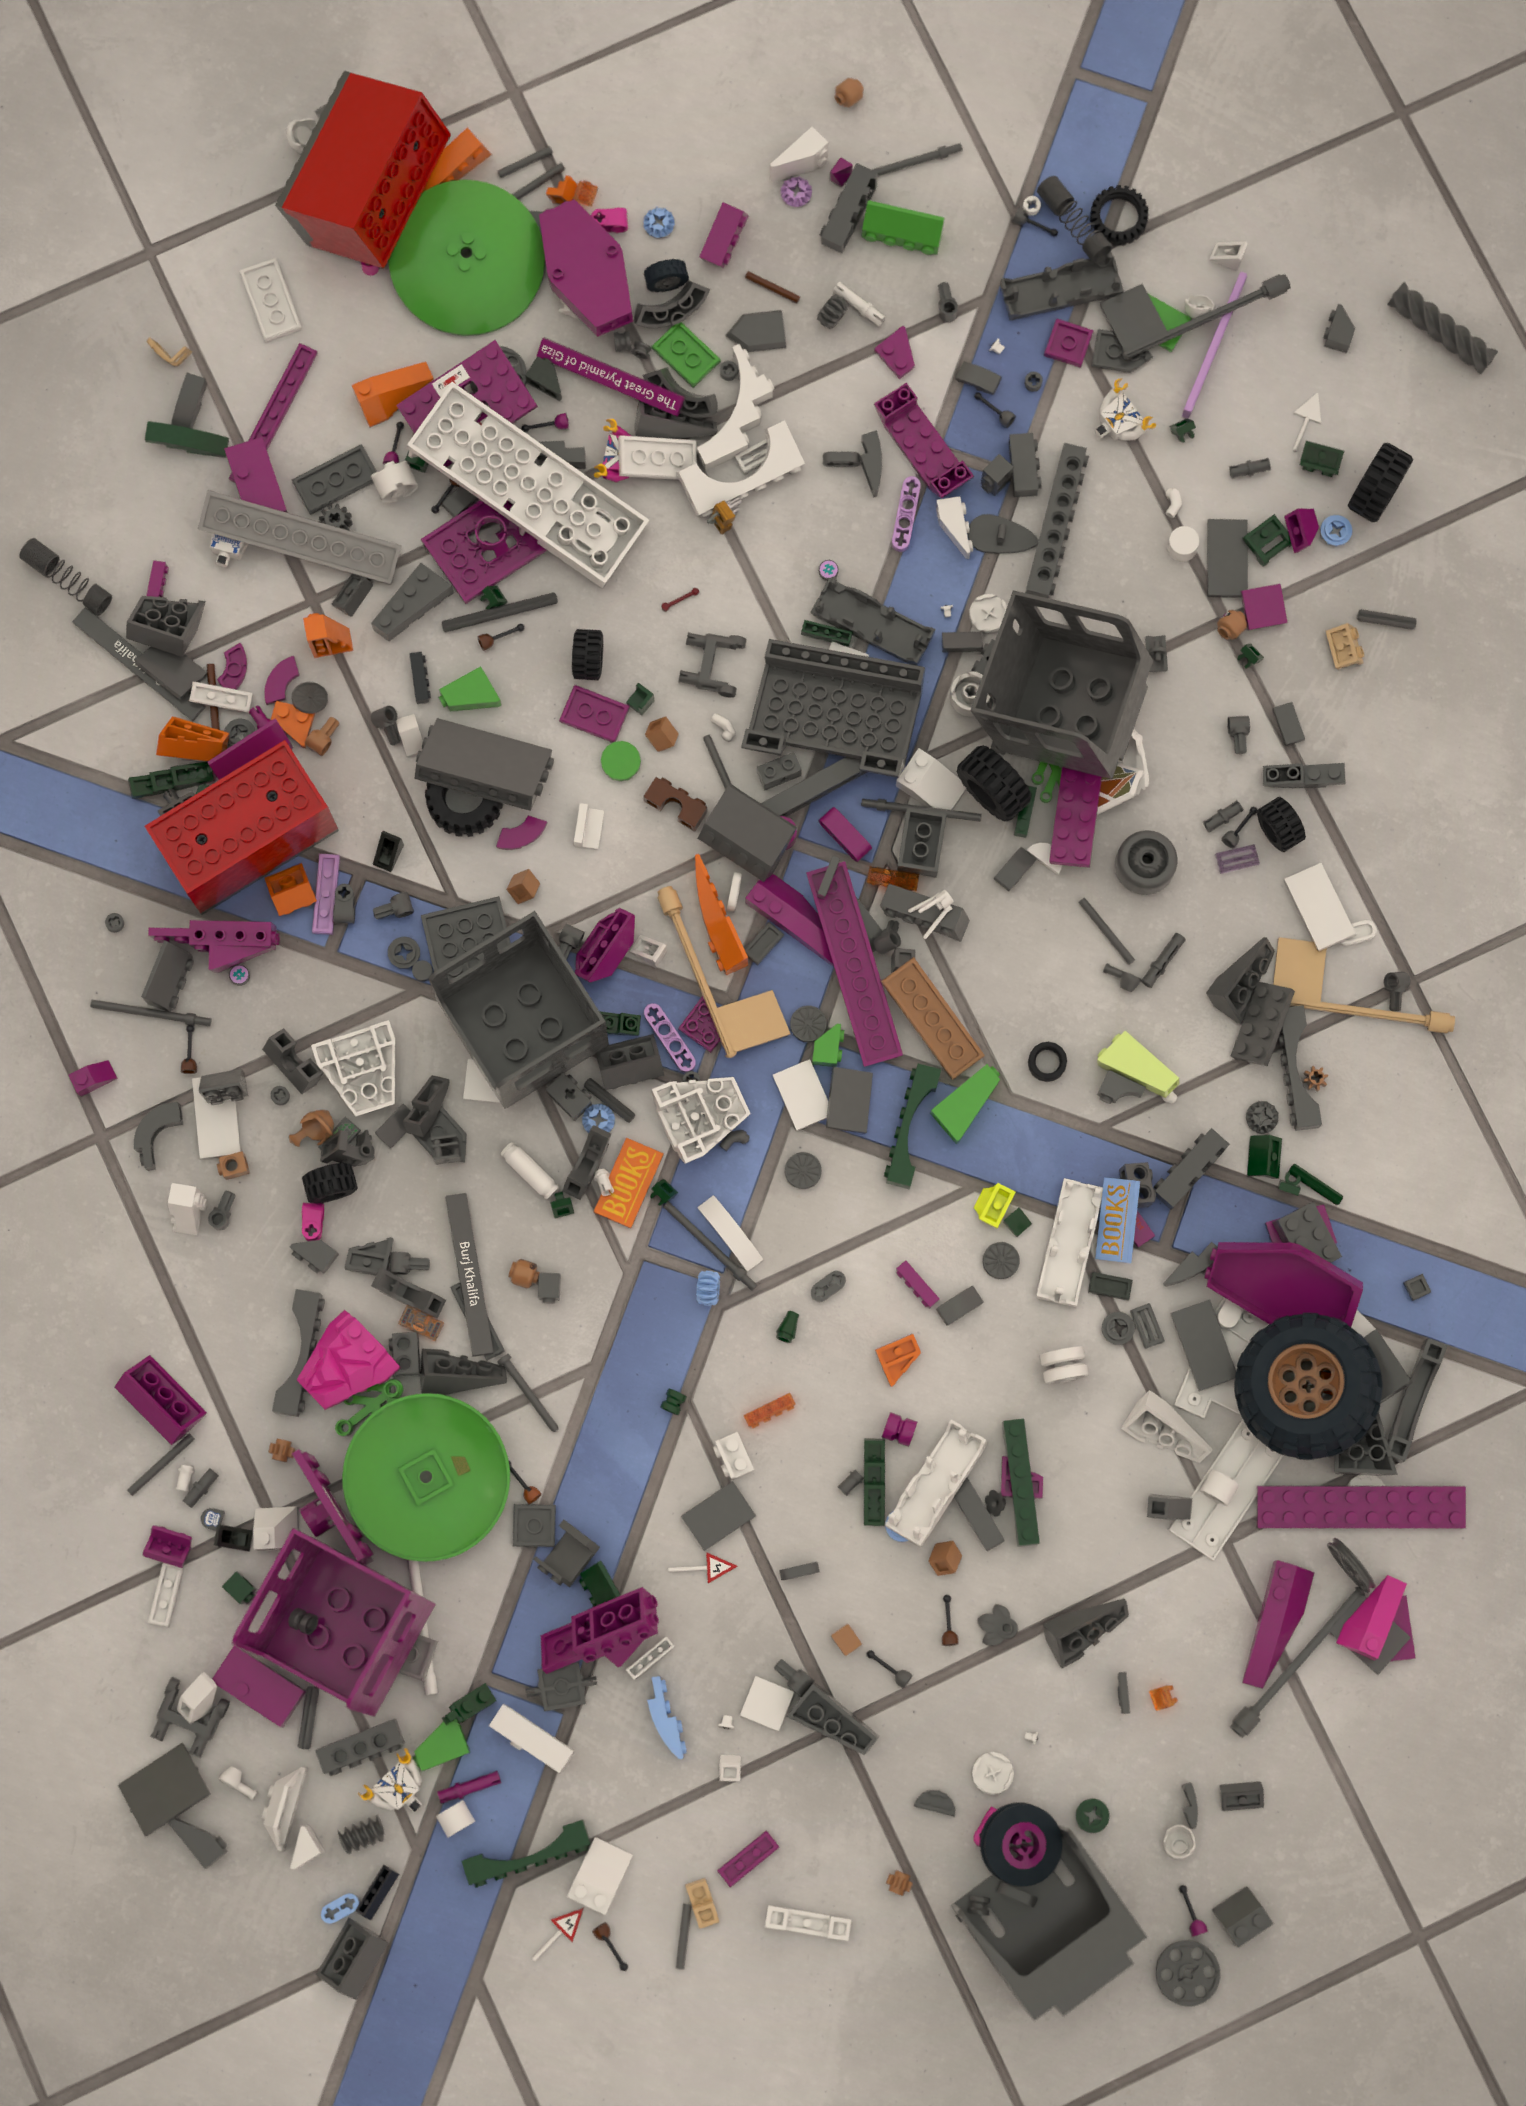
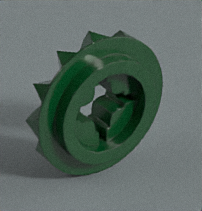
[1076,1799,1110,1833]

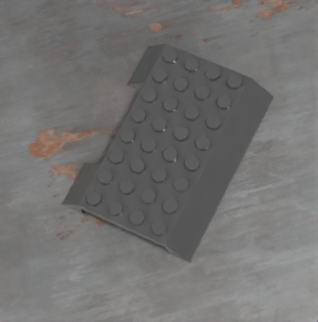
[741,639,925,778]

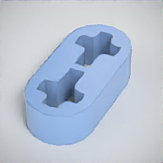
[321,1893,360,1924]

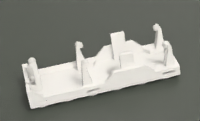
[1036,1178,1103,1308]
[885,1419,988,1548]

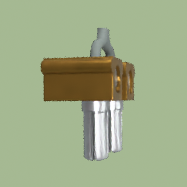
[707,497,742,535]

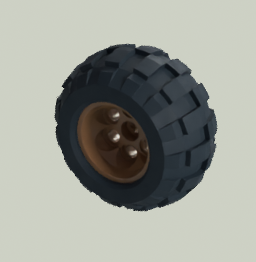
[1234,1313,1383,1460]

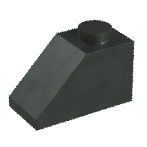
[525,356,562,401]

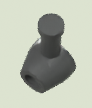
[1103,963,1141,992]

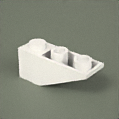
[936,496,973,559]

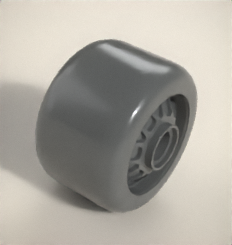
[1115,830,1178,895]

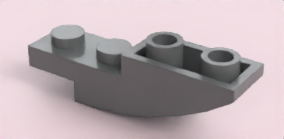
[1263,763,1346,788]

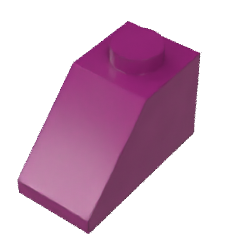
[1284,508,1319,553]
[68,1060,118,1097]

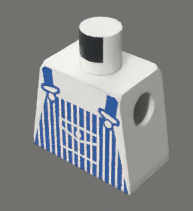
[211,533,248,567]

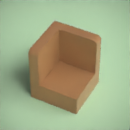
[645,716,679,752]
[506,869,540,904]
[928,1541,962,1576]
[831,1624,862,1656]

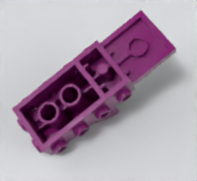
[148,920,280,973]
[541,1587,659,1674]

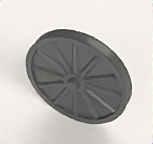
[292,682,328,714]
[790,1006,827,1042]
[785,1152,822,1189]
[983,1242,1020,1279]

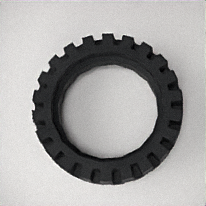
[1090,185,1149,246]

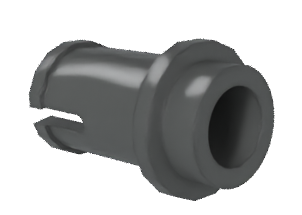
[837,1470,864,1496]

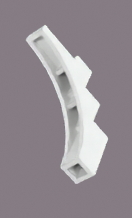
[697,344,774,471]

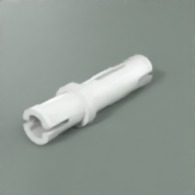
[833,282,886,327]

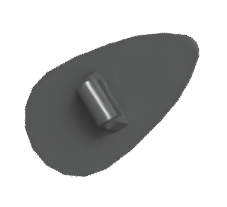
[968,514,1038,554]

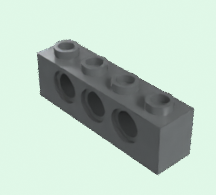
[315,1719,405,1776]

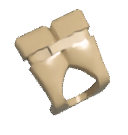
[147,337,192,366]

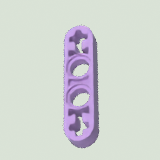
[892,476,921,552]
[644,1004,696,1073]

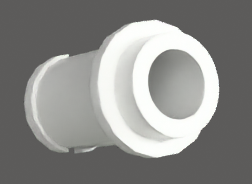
[594,1169,614,1196]
[176,1464,194,1491]

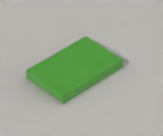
[1148,294,1192,353]
[651,322,721,388]

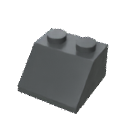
[1212,1886,1274,1948]

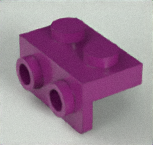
[143,1525,192,1568]

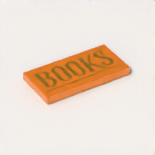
[593,1138,664,1229]

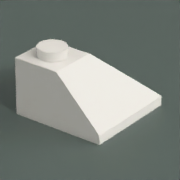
[253,1506,298,1551]

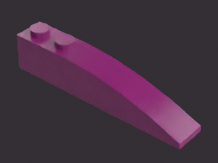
[745,874,834,967]
[1242,1560,1314,1689]

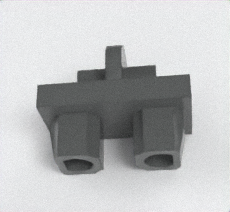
[1145,635,1168,672]

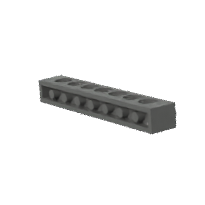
[1025,443,1089,598]

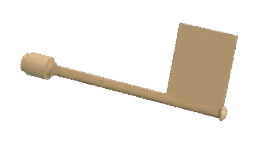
[657,886,790,1058]
[1273,937,1455,1033]

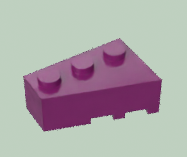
[699,202,749,268]

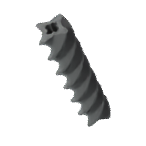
[1387,282,1498,375]

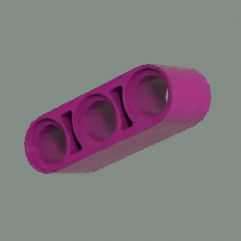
[818,807,872,862]

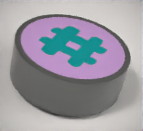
[819,560,839,581]
[229,965,250,986]

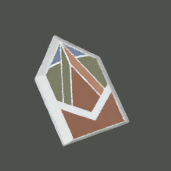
[1097,763,1144,815]

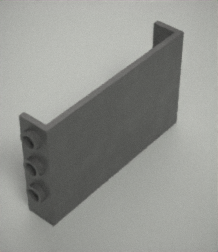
[414,718,554,811]

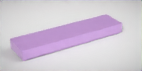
[312,854,340,935]

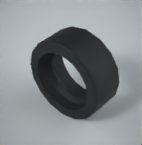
[1028,1041,1067,1082]

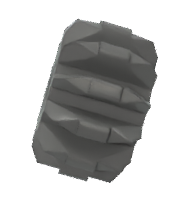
[817,294,849,329]
[319,504,353,531]

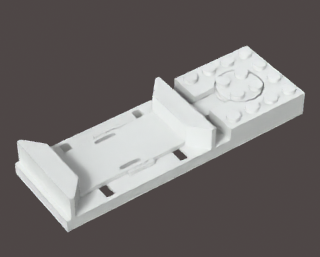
[406,382,649,589]

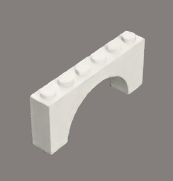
[676,420,805,517]

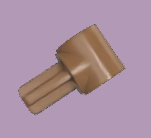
[305,717,339,756]

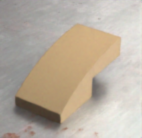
[685,1878,720,1929]

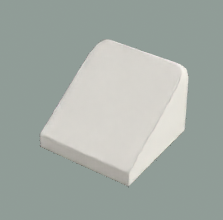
[719,1755,741,1782]

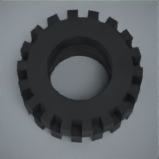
[572,629,603,680]
[1257,797,1306,852]
[302,1163,358,1203]

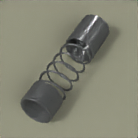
[1037,176,1112,263]
[19,538,112,615]

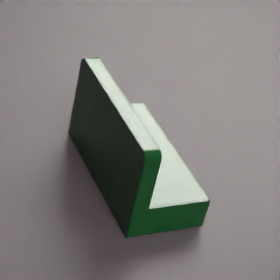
[1247,1135,1282,1179]

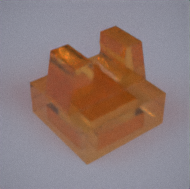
[573,180,598,207]
[1149,1685,1178,1711]

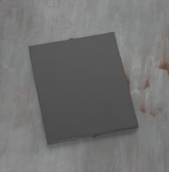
[118,1743,211,1837]

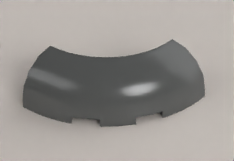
[634,280,710,328]
[643,367,718,418]

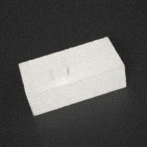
[489,1704,575,1773]

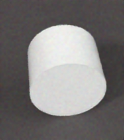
[1168,526,1199,562]
[1200,1470,1239,1506]
[436,1800,475,1838]

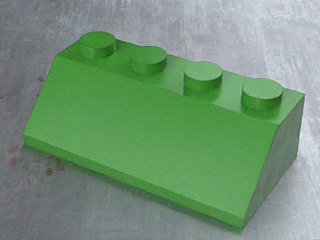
[862,200,944,255]

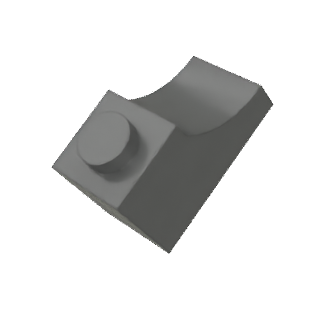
[1097,1070,1146,1104]

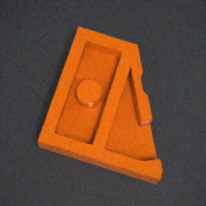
[271,701,315,748]
[875,1334,921,1387]

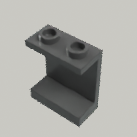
[533,1519,600,1588]

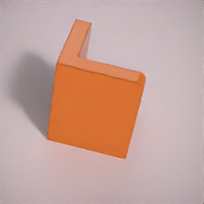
[546,175,578,204]

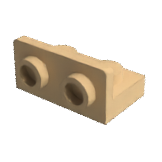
[1326,623,1364,669]

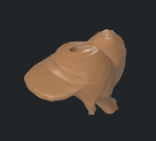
[288,1110,334,1147]

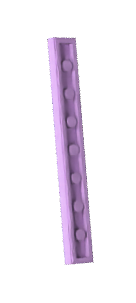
[1182,272,1247,418]

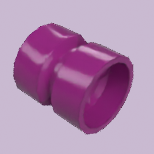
[882,1412,917,1447]

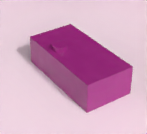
[224,437,287,512]
[212,1646,306,1727]

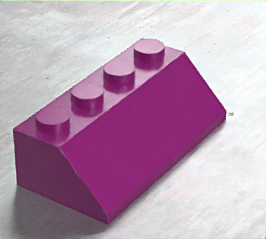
[208,718,293,780]
[114,1355,207,1445]

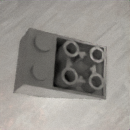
[199,1069,248,1105]

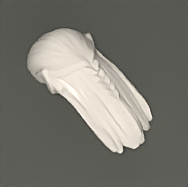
[1118,729,1149,796]

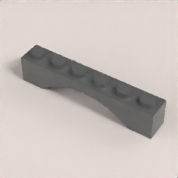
[1278,1005,1322,1131]
[272,1289,325,1417]
[1387,1338,1448,1463]

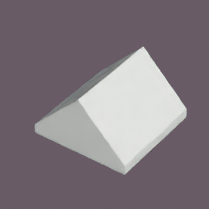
[290,1825,325,1869]

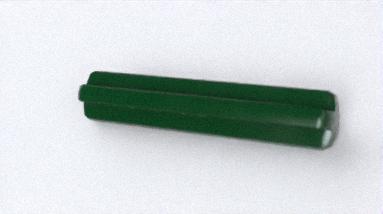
[1288,1164,1343,1205]

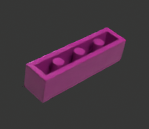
[146,560,169,597]
[896,1260,940,1309]

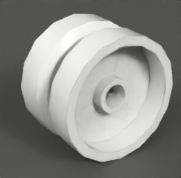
[1039,1346,1089,1384]

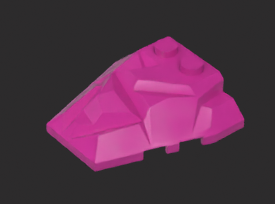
[297,1310,400,1410]

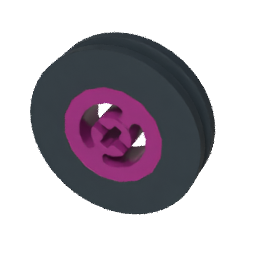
[980,1802,1063,1887]

